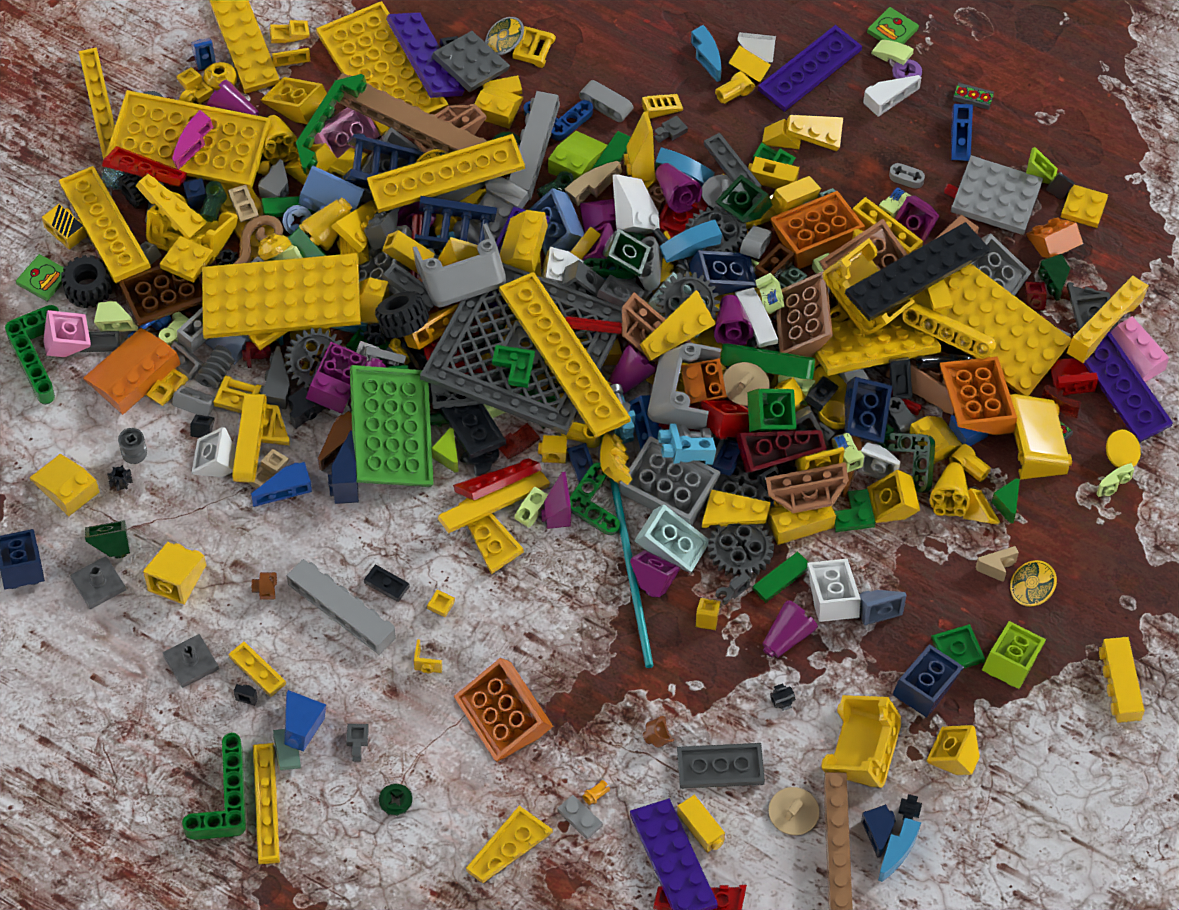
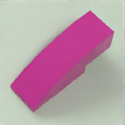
[173,110,214,170]

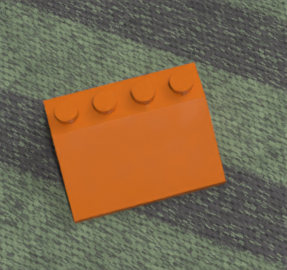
[770,191,865,269]
[83,327,181,415]
[940,356,1017,435]
[454,657,553,762]

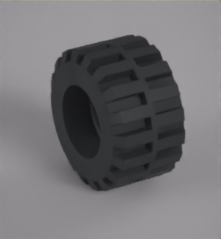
[61,255,113,308]
[375,291,429,338]

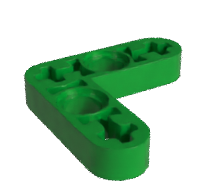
[570,463,620,535]

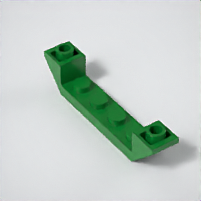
[296,74,367,175]

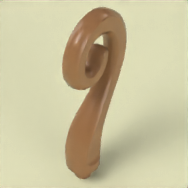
[234,215,283,264]

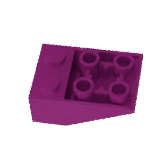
[306,342,367,414]

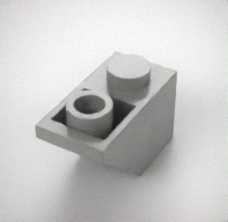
[258,159,289,198]

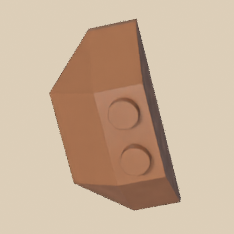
[415,104,486,153]
[621,292,692,362]
[766,463,849,513]

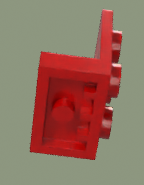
[1050,358,1098,396]

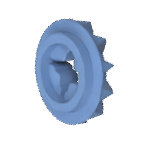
[282,205,312,234]

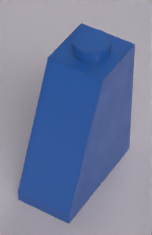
[284,690,326,752]

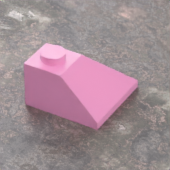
[43,310,91,357]

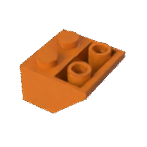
[1026,218,1083,258]
[681,358,727,407]

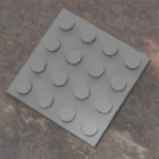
[950,156,1043,235]

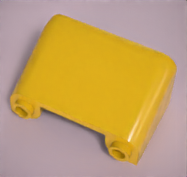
[146,191,238,265]
[822,238,915,335]
[1010,394,1072,479]
[821,695,901,788]

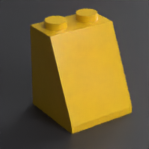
[143,542,206,605]

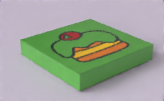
[867,7,919,44]
[16,254,64,302]

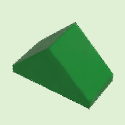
[991,479,1020,523]

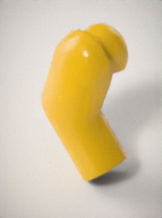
[389,338,410,365]

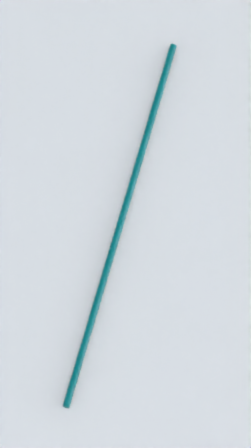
[581,314,654,668]

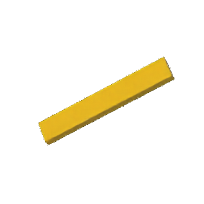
[438,471,550,533]
[253,743,280,864]

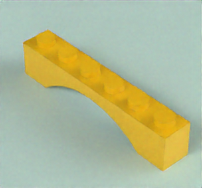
[1067,276,1149,363]

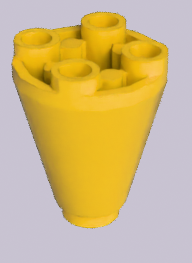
[263,115,299,165]
[299,197,353,251]
[929,462,970,517]

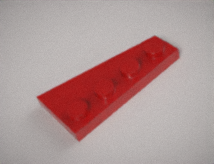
[102,146,187,186]
[453,458,542,500]
[653,885,747,910]

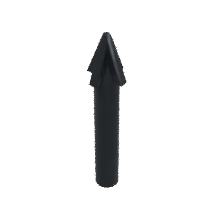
[653,228,691,272]

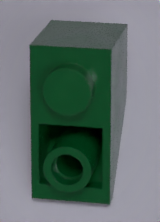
[1038,254,1070,301]

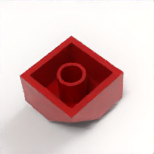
[701,400,752,439]

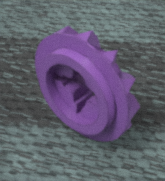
[892,59,922,79]

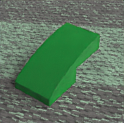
[752,142,796,165]

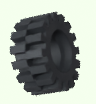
[117,173,148,208]

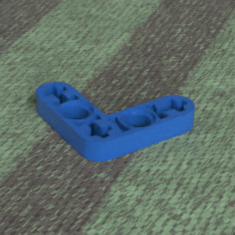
[523,100,593,141]

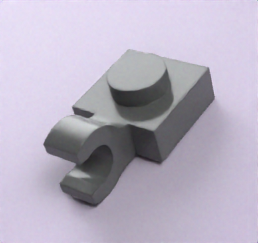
[654,116,688,143]
[715,572,750,605]
[346,724,369,762]

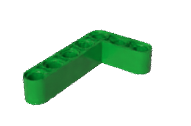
[5,305,59,404]
[182,733,246,840]

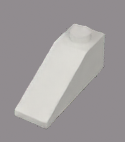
[863,75,921,117]

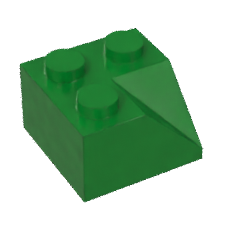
[747,389,796,432]

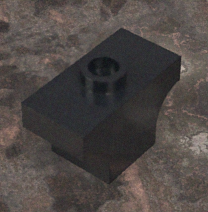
[288,387,327,429]

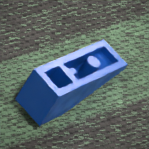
[951,104,973,161]
[628,395,661,449]
[251,462,312,507]

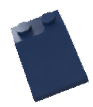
[689,250,757,296]
[844,377,892,443]
[328,430,359,504]
[0,529,45,590]
[892,644,964,718]

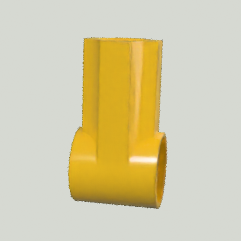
[715,71,755,104]
[561,422,601,448]
[949,444,991,482]

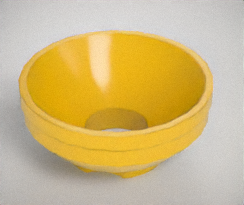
[203,62,237,91]
[257,233,291,260]
[818,400,845,430]

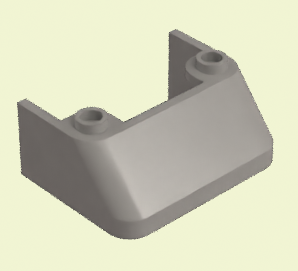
[413,223,506,307]
[648,343,721,431]

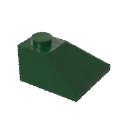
[715,175,773,223]
[602,228,651,277]
[85,520,130,558]

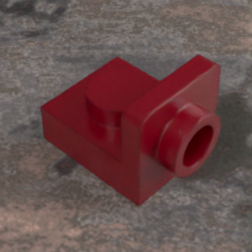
[1024,282,1047,310]
[242,342,271,368]

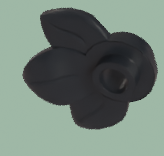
[460,448,500,476]

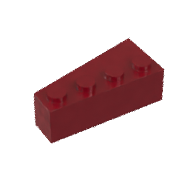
[735,430,827,472]

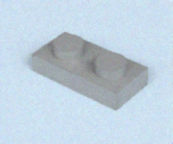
[364,346,406,366]
[557,795,602,839]

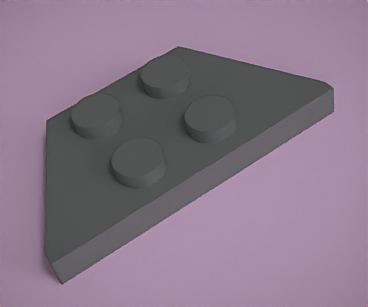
[1067,282,1118,332]

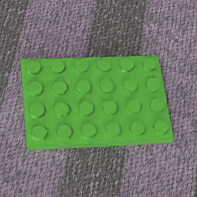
[350,365,433,487]

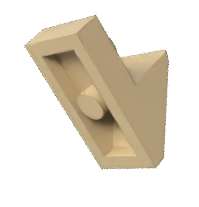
[976,546,1019,581]

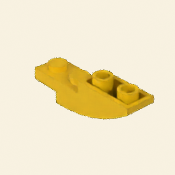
[600,432,632,485]

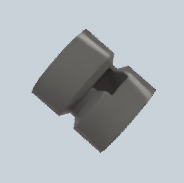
[118,428,147,464]

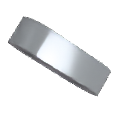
[889,163,925,189]

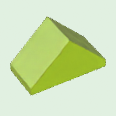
[1026,147,1058,184]
[432,428,458,473]

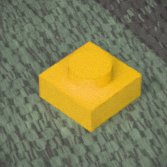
[427,589,455,617]

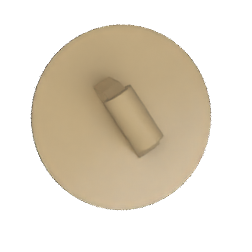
[723,362,769,406]
[768,787,819,835]

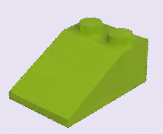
[548,131,608,183]
[982,621,1046,689]

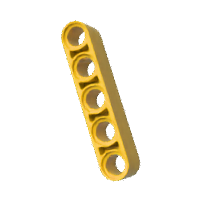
[902,303,996,359]
[233,393,267,483]

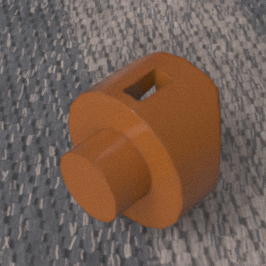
[251,572,277,600]
[643,716,674,748]

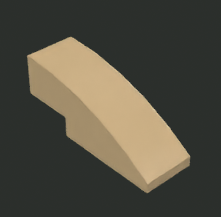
[565,161,622,206]

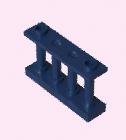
[343,134,425,189]
[414,196,497,250]

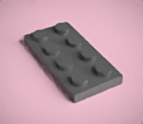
[677,743,765,789]

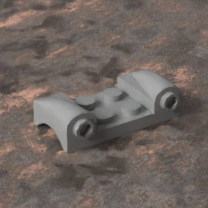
[453,176,530,244]

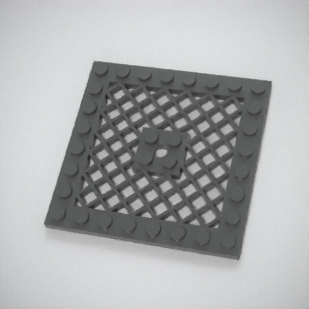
[420,263,622,435]

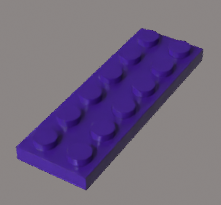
[386,13,465,98]
[758,25,862,112]
[1084,331,1173,443]
[630,798,718,910]

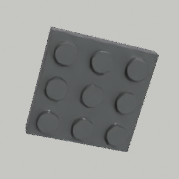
[432,31,510,92]

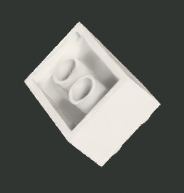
[613,174,660,235]
[542,247,593,285]
[807,559,861,622]

